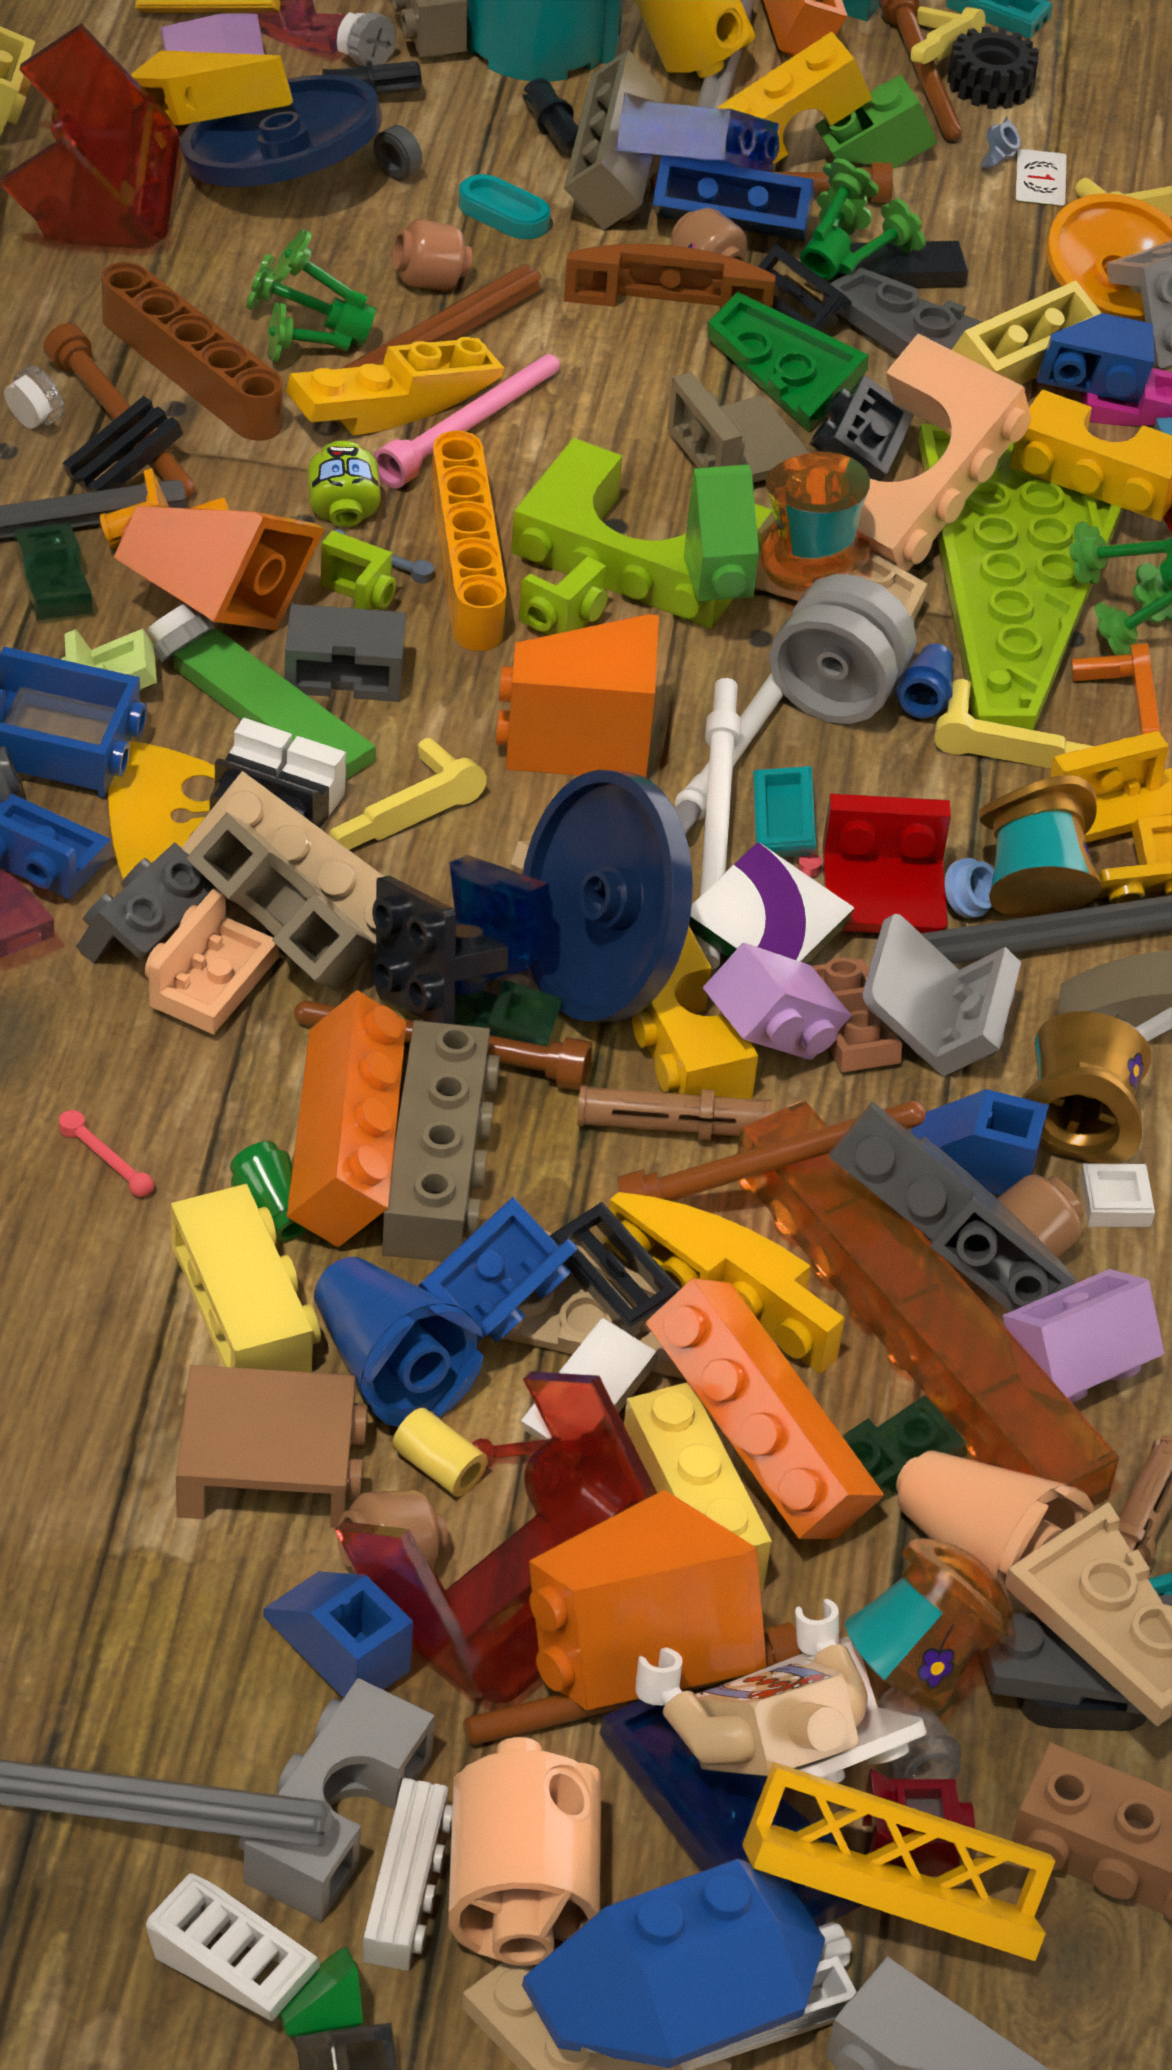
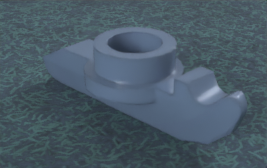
[981,116,1021,169]

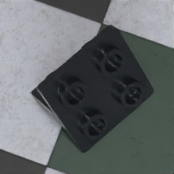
[372,875,508,1025]

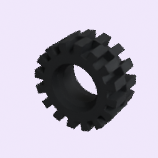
[947,27,1039,109]

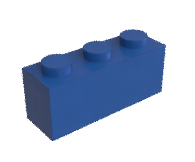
[653,154,815,241]

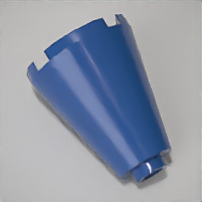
[314,1257,484,1427]

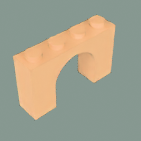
[787,334,1031,572]

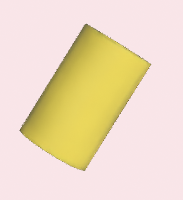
[392,1408,488,1497]

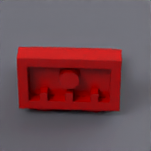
[822,793,951,934]

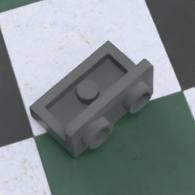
[76,842,216,963]

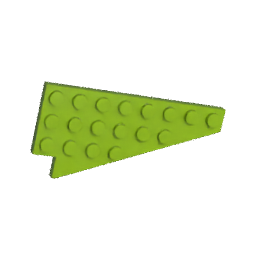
[918,424,1124,730]

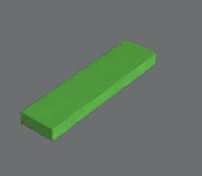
[174,629,376,780]

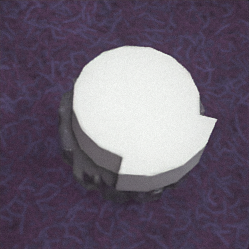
[4,365,65,429]

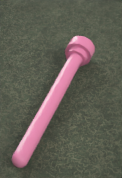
[373,354,560,489]

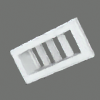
[146,1873,320,2021]

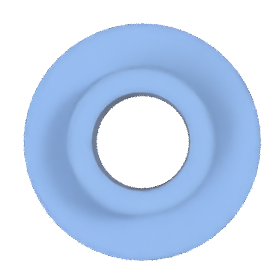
[945,858,994,919]

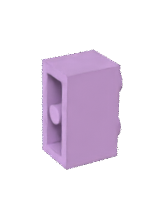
[703,942,852,1060]
[1002,1269,1165,1404]

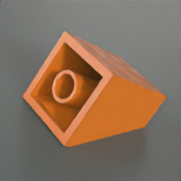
[113,506,325,631]
[496,614,659,778]
[529,1490,767,1710]

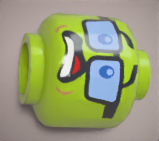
[307,441,381,527]

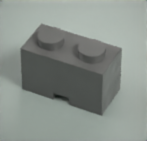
[284,604,406,702]

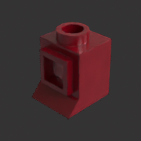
[861,1768,975,1877]

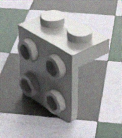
[863,914,1021,1077]

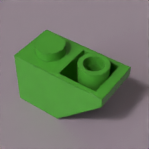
[814,74,938,168]

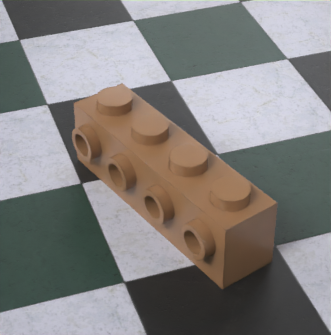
[1011,1742,1172,1921]

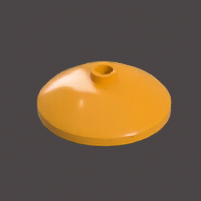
[1046,193,1172,322]

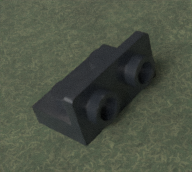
[809,375,914,481]

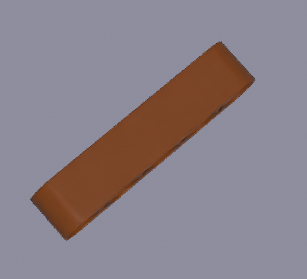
[101,262,283,441]

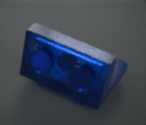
[449,855,556,995]

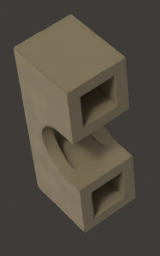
[186,812,376,991]

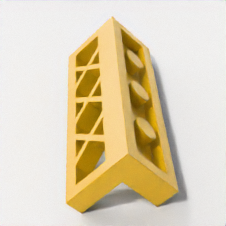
[742,1762,1055,1961]

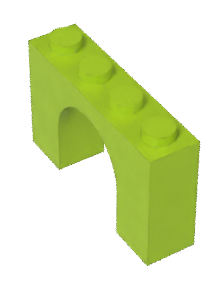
[511,438,773,628]

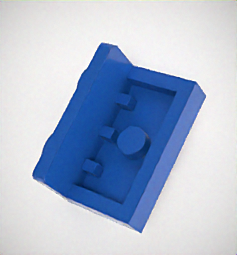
[0,793,112,900]
[417,1197,578,1343]

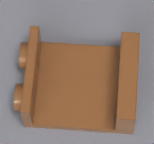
[176,1365,367,1528]

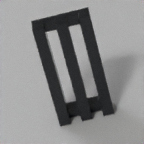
[758,244,853,332]
[62,396,184,492]
[549,1202,680,1337]

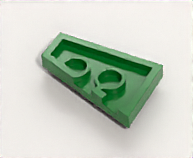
[708,292,869,432]

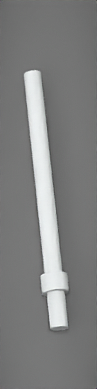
[697,678,741,970]

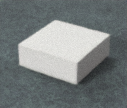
[1079,1164,1155,1227]

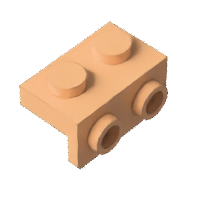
[145,888,279,1035]

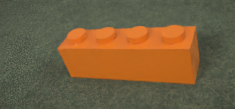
[286,990,407,1247]
[645,1278,885,1539]

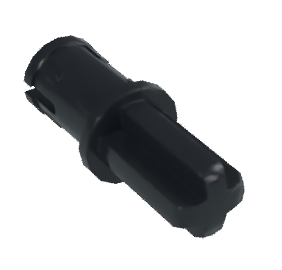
[322,60,422,95]
[522,78,578,155]

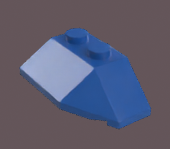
[522,1859,825,2068]

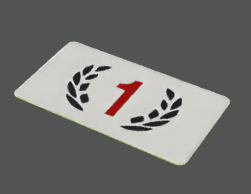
[1016,149,1066,206]

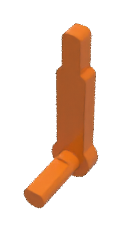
[1071,643,1165,769]

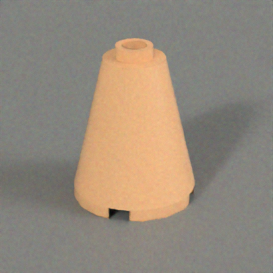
[896,1450,1094,1614]

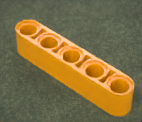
[431,430,506,651]

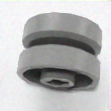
[769,574,917,724]

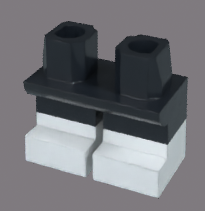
[210,717,346,828]

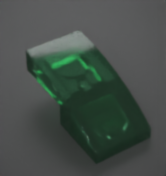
[14,523,93,621]
[423,980,563,1046]

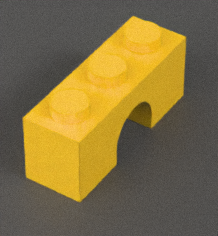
[706,31,873,171]
[1009,389,1172,522]
[632,927,758,1099]

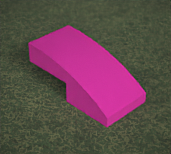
[1081,368,1172,426]

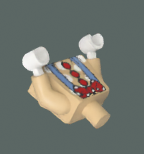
[636,1599,868,1776]

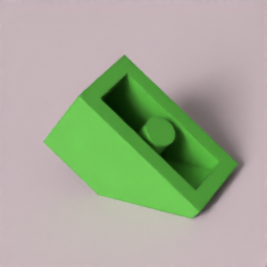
[684,464,759,602]

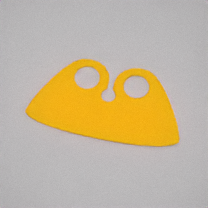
[108,741,215,880]

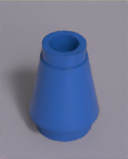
[896,643,953,718]

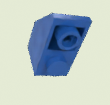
[1036,313,1155,404]
[911,1089,1049,1195]
[263,1571,413,1698]

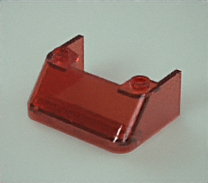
[0,23,179,249]
[334,1371,657,1703]

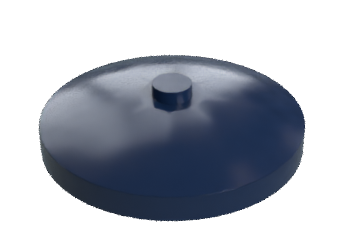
[180,75,382,187]
[520,770,693,1022]

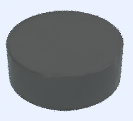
[374,125,422,180]

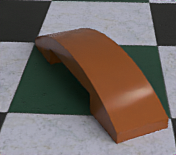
[564,244,776,310]

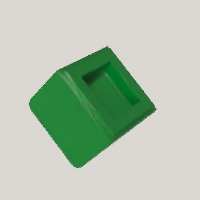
[278,1947,363,2038]

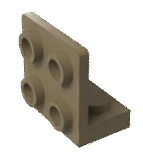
[667,372,812,482]

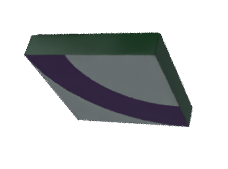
[689,842,854,964]

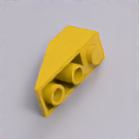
[127,50,293,125]

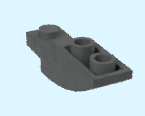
[829,1101,1076,1312]

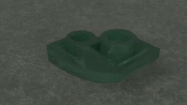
[842,1395,968,1502]

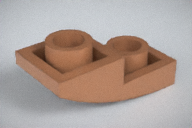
[812,958,902,1072]

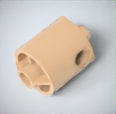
[448,1737,601,1966]

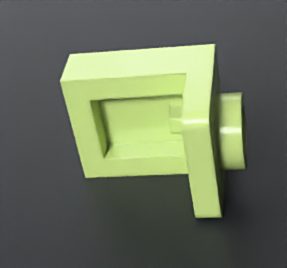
[61,629,157,690]

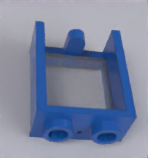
[0,647,147,798]

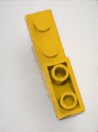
[286,337,504,436]
[605,1192,845,1374]

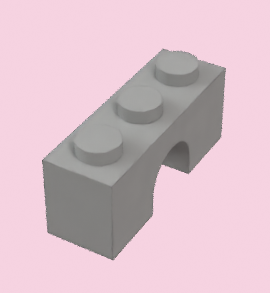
[239,1678,435,1922]

